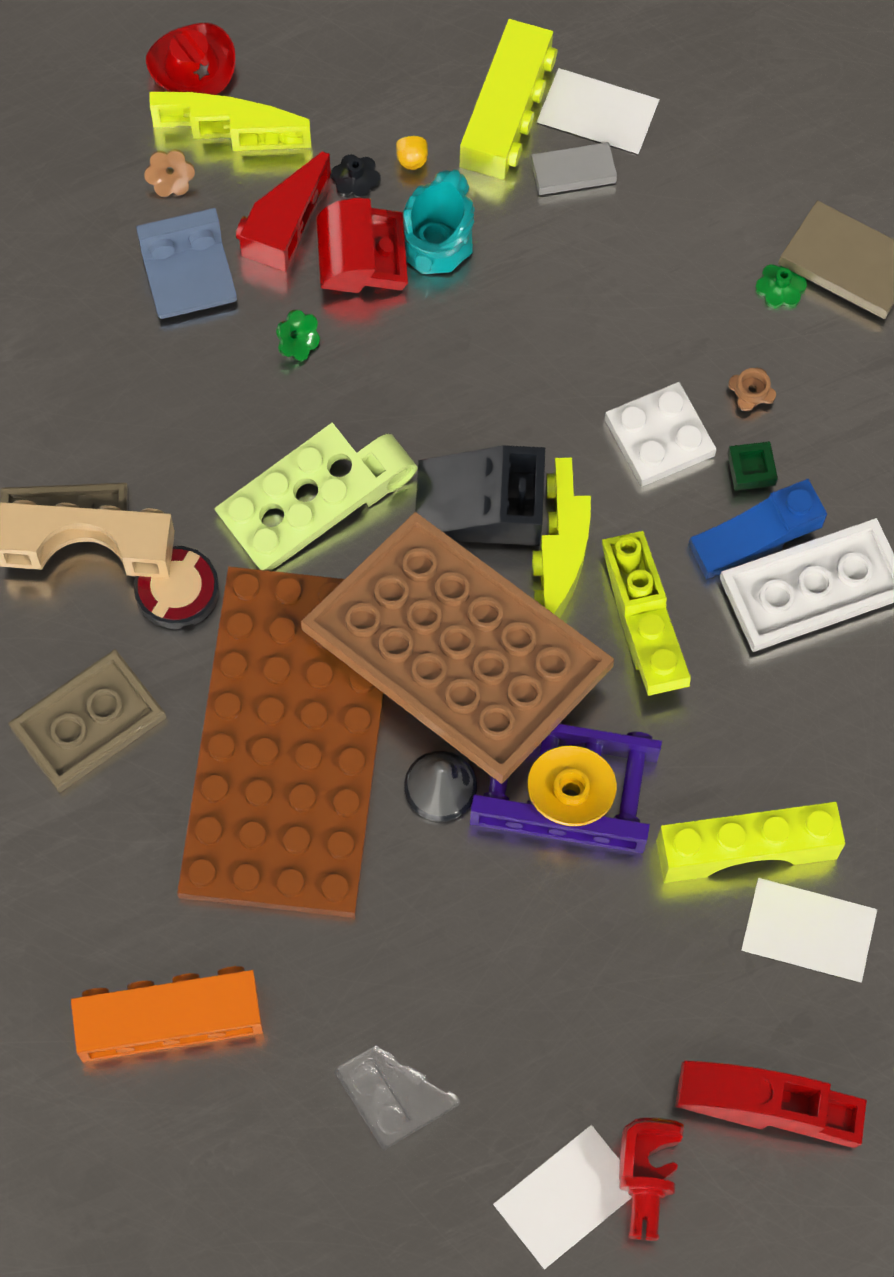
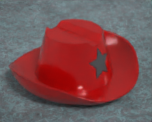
[146,23,235,95]

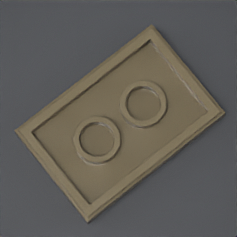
[778,200,894,319]
[8,649,167,793]

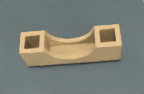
[0,500,175,578]

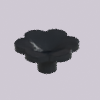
[331,154,381,198]

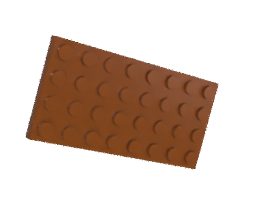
[177,566,384,918]

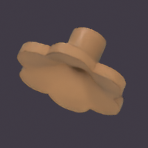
[144,149,195,197]

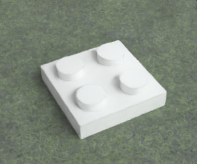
[604,382,717,487]

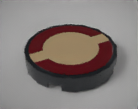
[134,546,219,629]

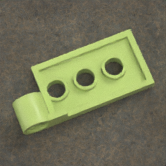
[214,422,418,571]

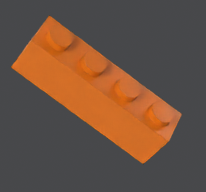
[71,966,263,1062]

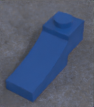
[689,478,827,580]

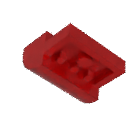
[316,198,408,293]

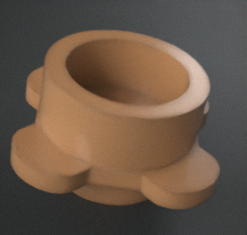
[728,368,776,411]

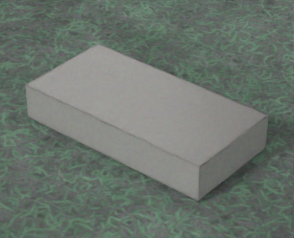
[531,142,617,195]

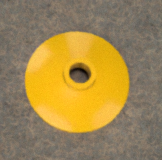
[527,746,617,826]

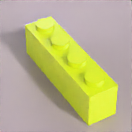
[459,19,558,180]

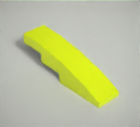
[149,92,311,151]

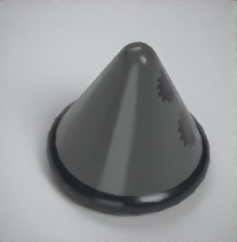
[404,751,477,822]

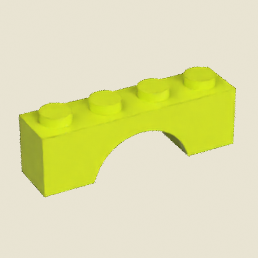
[656,802,845,883]

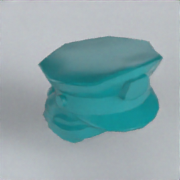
[403,169,475,274]

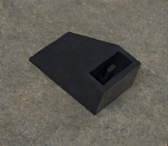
[415,445,546,545]

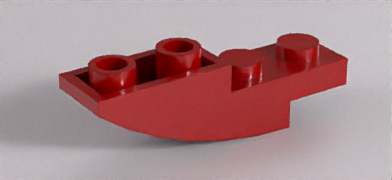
[675,1061,867,1148]

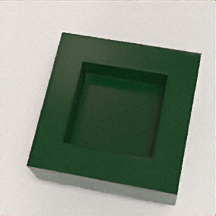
[727,441,778,491]

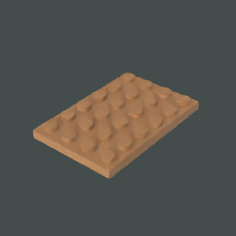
[301,512,614,784]

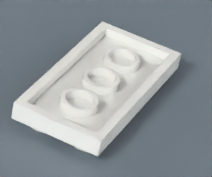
[720,518,894,652]

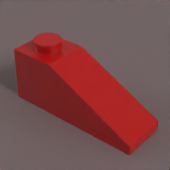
[236,151,331,272]

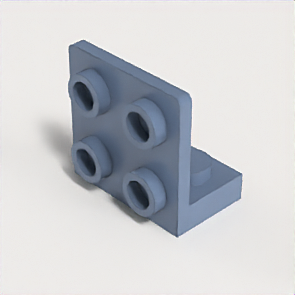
[136,208,237,319]

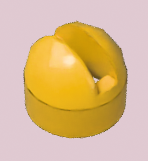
[396,136,428,170]

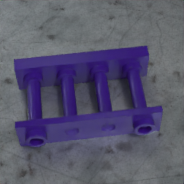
[470,724,662,854]

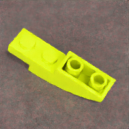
[532,458,591,618]
[602,531,691,696]

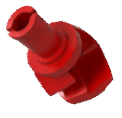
[619,1117,684,1241]

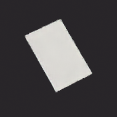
[537,68,660,154]
[741,878,877,983]
[493,1125,632,1269]

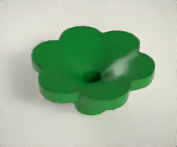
[756,264,807,308]
[276,309,320,361]

